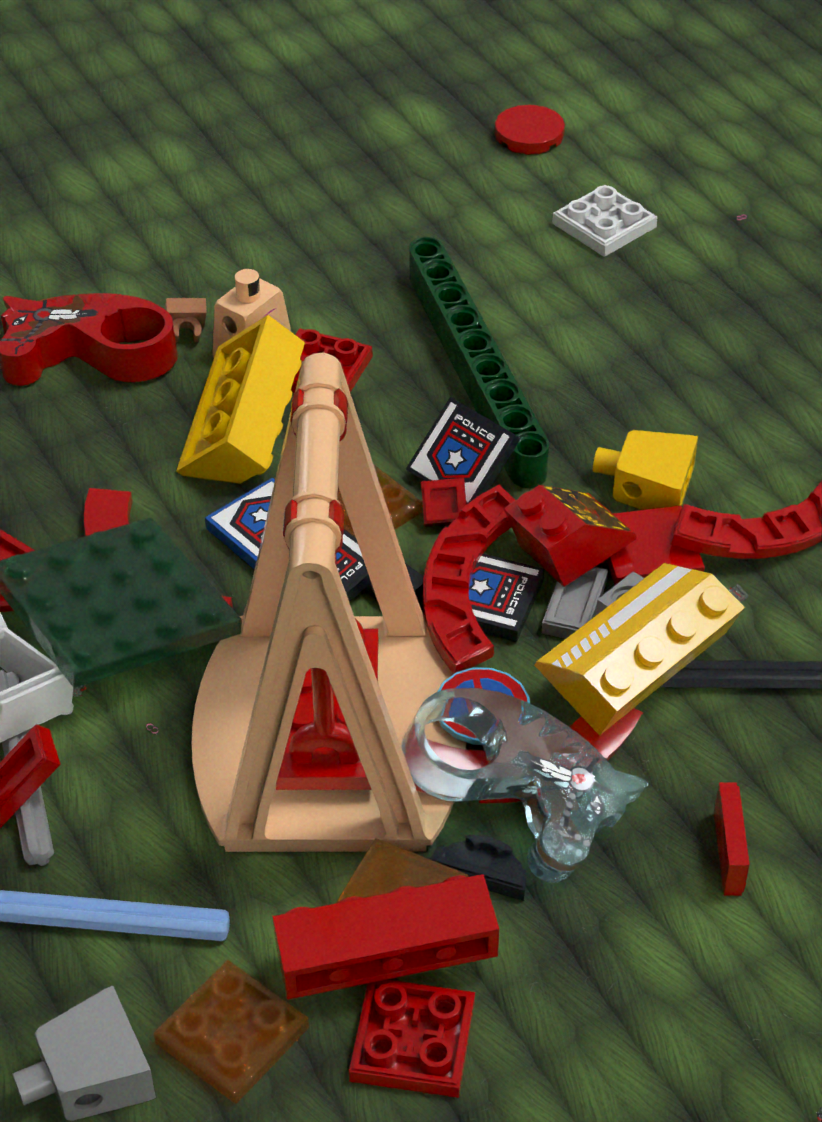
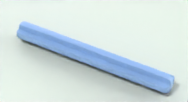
[0,890,230,941]

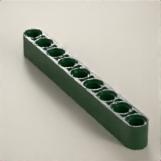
[409,237,549,488]

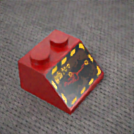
[503,485,637,587]

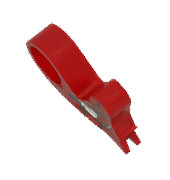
[0,293,178,386]

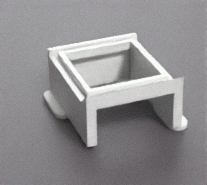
[0,612,76,743]

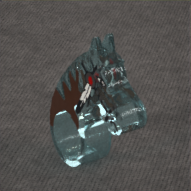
[401,688,649,883]

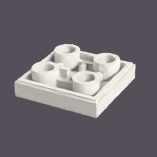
[552,185,657,257]

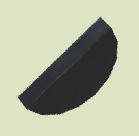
[427,835,527,901]

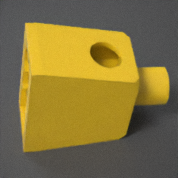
[593,430,698,510]

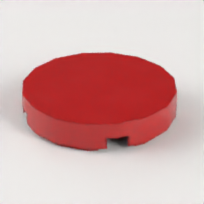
[495,105,565,155]

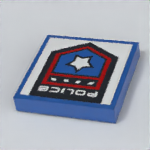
[205,478,275,570]

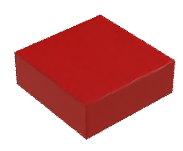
[421,478,466,527]

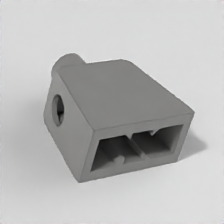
[12,986,156,1121]

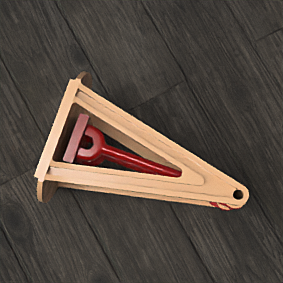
[192,353,466,852]

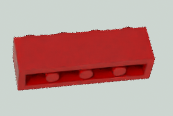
[272,874,499,1000]

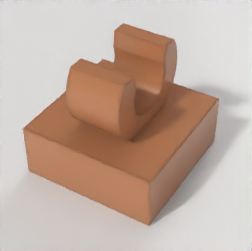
[165,298,207,342]

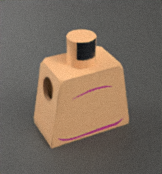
[213,269,291,358]

